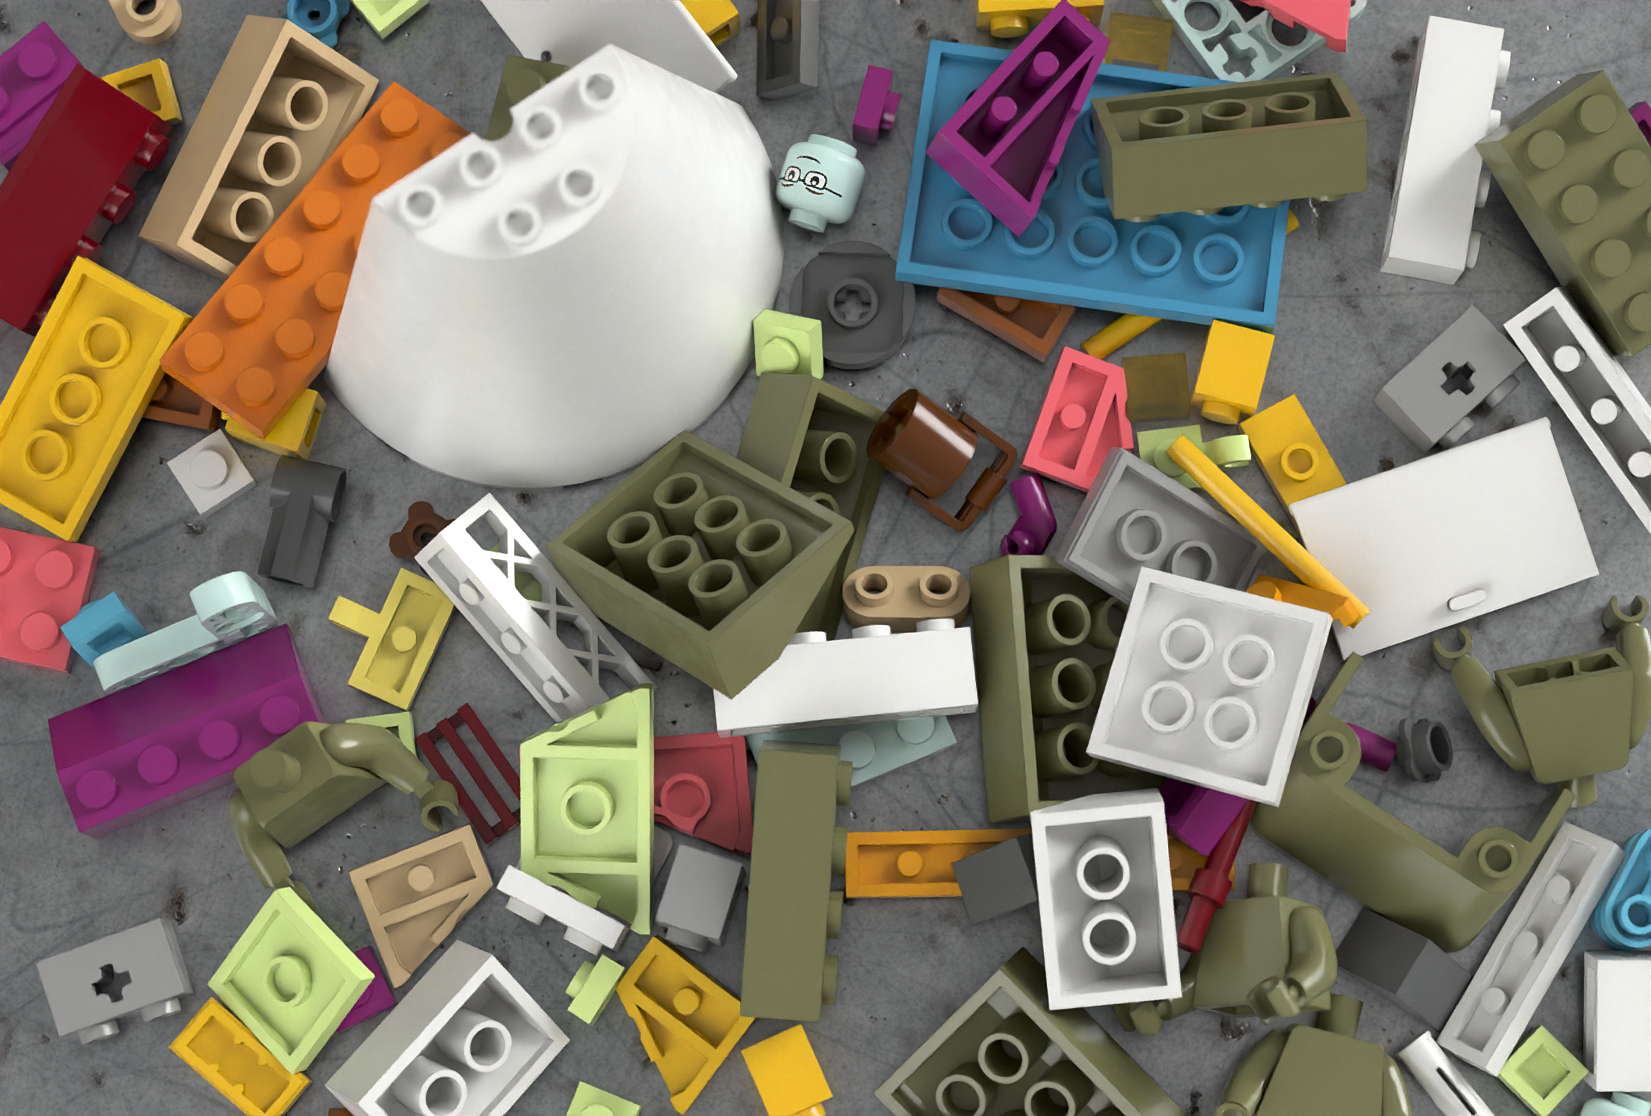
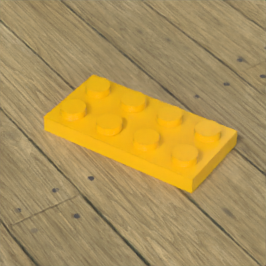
[0,256,194,542]

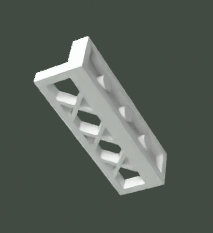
[414,493,657,723]

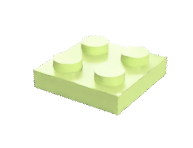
[207,887,375,1074]

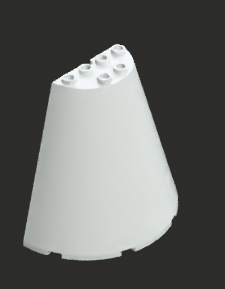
[323,44,784,491]

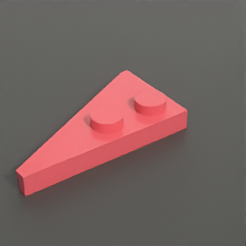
[518,732,753,857]

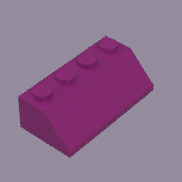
[48,623,326,839]

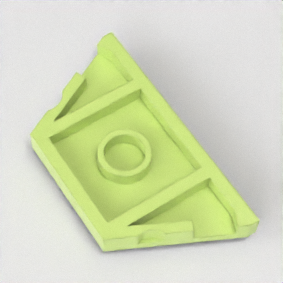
[520,683,654,935]

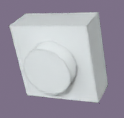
[167,429,258,519]

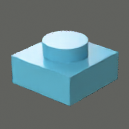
[60,591,148,670]

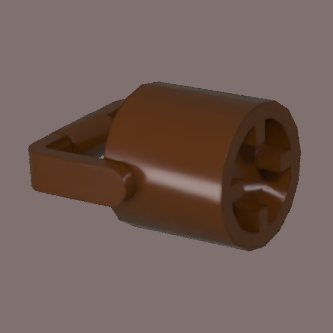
[866,389,1017,531]

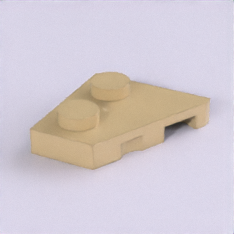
[348,822,494,988]

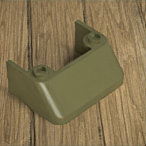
[1250,652,1576,953]

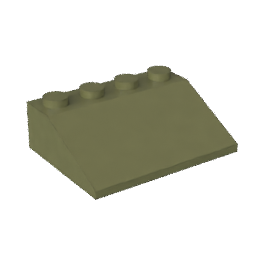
[545,430,855,700]
[969,555,1168,823]
[874,946,1188,1116]

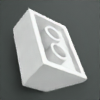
[1030,788,1182,1010]
[324,940,570,1116]

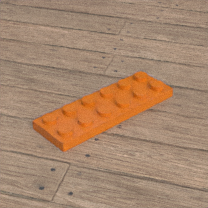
[159,81,472,440]

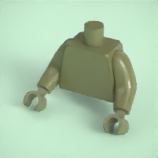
[1433,595,1651,808]
[228,721,460,915]
[1113,862,1337,1035]
[1213,993,1413,1116]

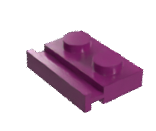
[0,21,84,171]

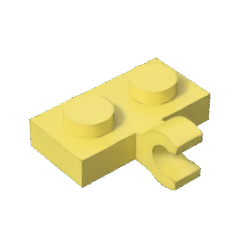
[328,568,456,712]

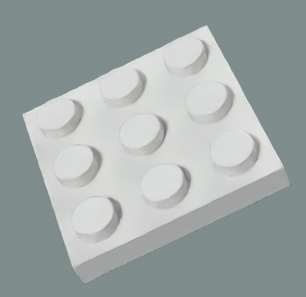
[1086,567,1333,807]

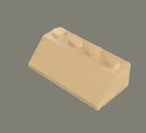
[138,14,380,282]

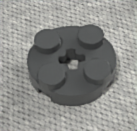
[790,241,916,369]

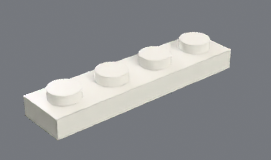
[1436,821,1626,1077]

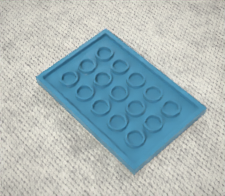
[895,39,1290,334]

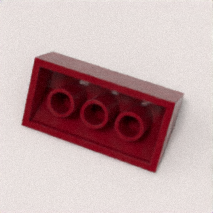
[0,64,172,337]

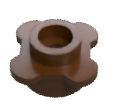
[389,501,456,576]

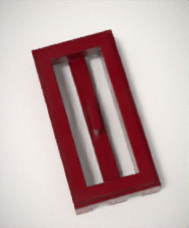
[415,703,521,846]

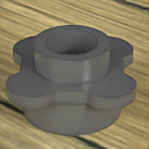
[1396,718,1453,782]

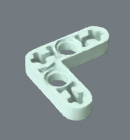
[1152,0,1367,82]
[93,571,277,694]

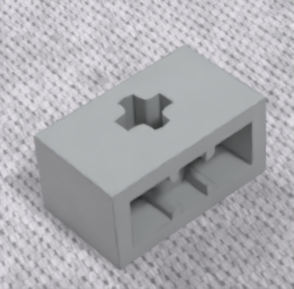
[1372,304,1527,456]
[655,844,746,954]
[35,918,196,1046]

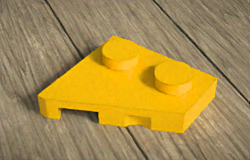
[615,934,757,1115]

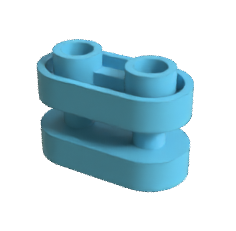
[1589,828,1651,951]

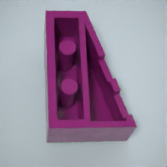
[925,0,1111,238]

